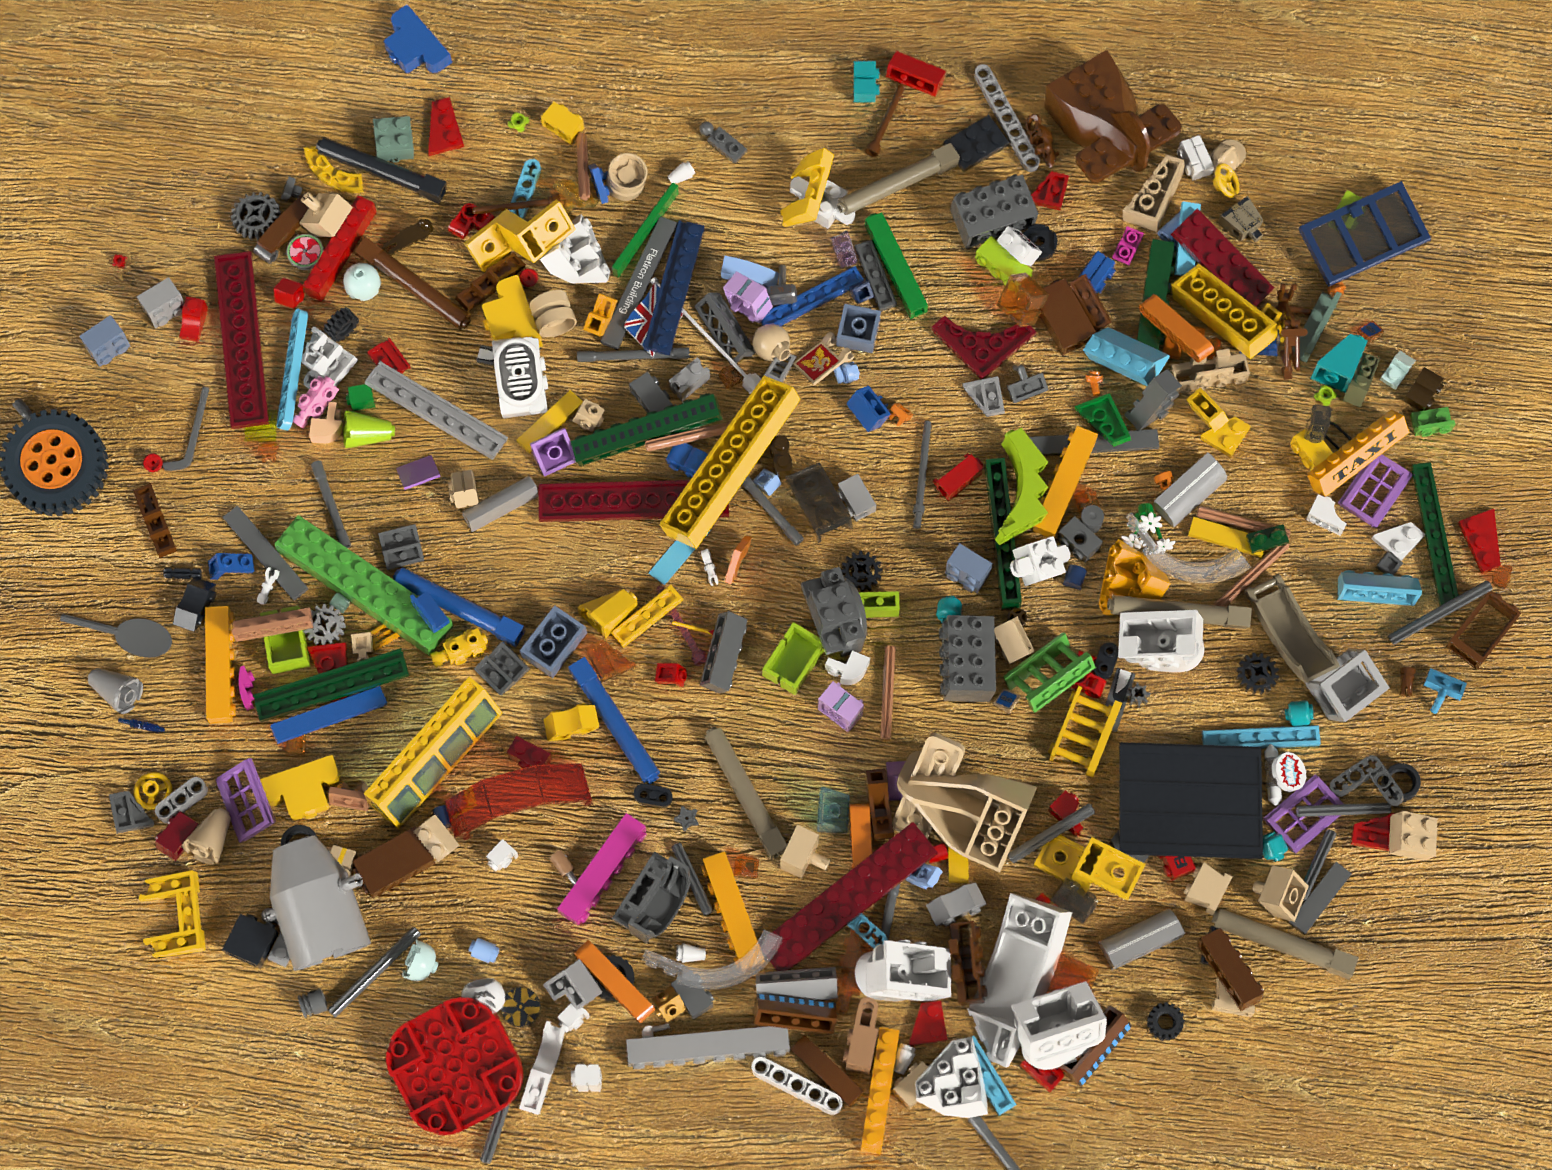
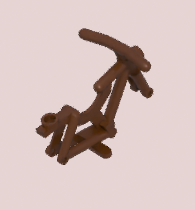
[1259,283,1312,380]

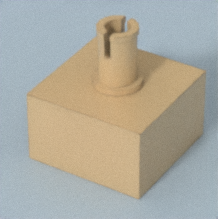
[300,192,353,237]
[780,825,831,879]
[1253,865,1309,922]

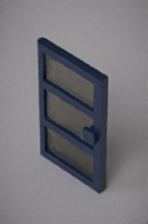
[1298,181,1431,287]

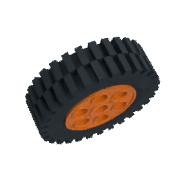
[0,409,109,516]

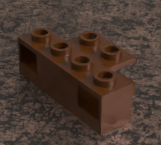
[949,921,988,1006]

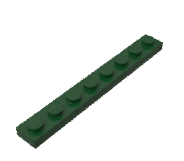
[1411,462,1458,607]

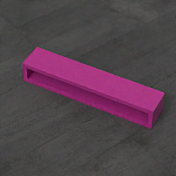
[557,813,647,926]

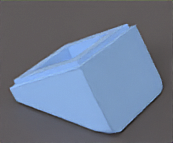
[753,468,781,496]

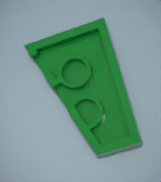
[1075,393,1131,447]

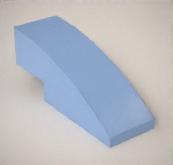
[721,256,779,290]

